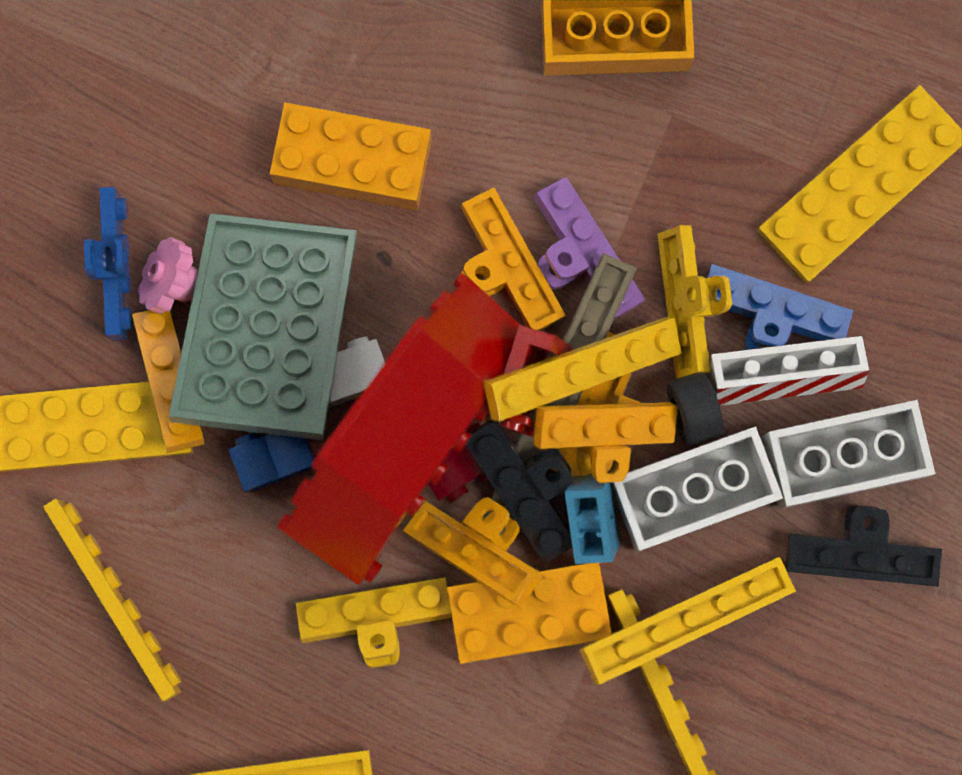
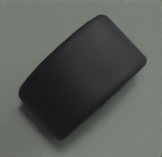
[667,372,724,446]

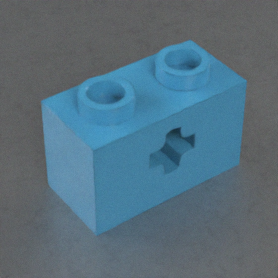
[565,475,620,564]

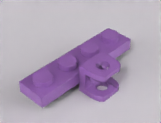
[533,177,645,320]

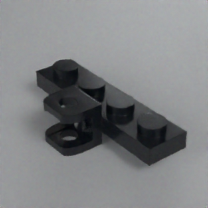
[466,419,573,564]
[785,505,942,587]

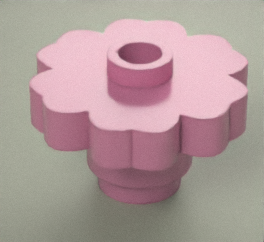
[138,237,198,314]

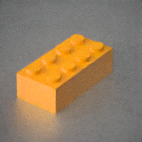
[541,0,694,76]
[270,102,432,211]
[447,563,612,664]

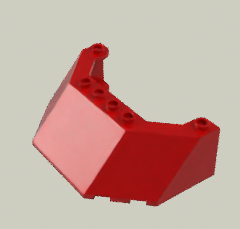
[276,273,520,586]

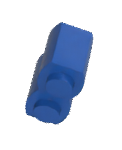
[229,433,315,493]

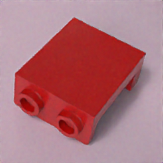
[501,325,573,437]

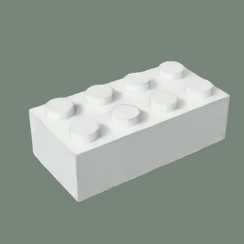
[762,400,935,509]
[612,426,783,553]

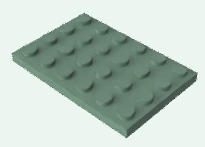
[169,213,357,440]

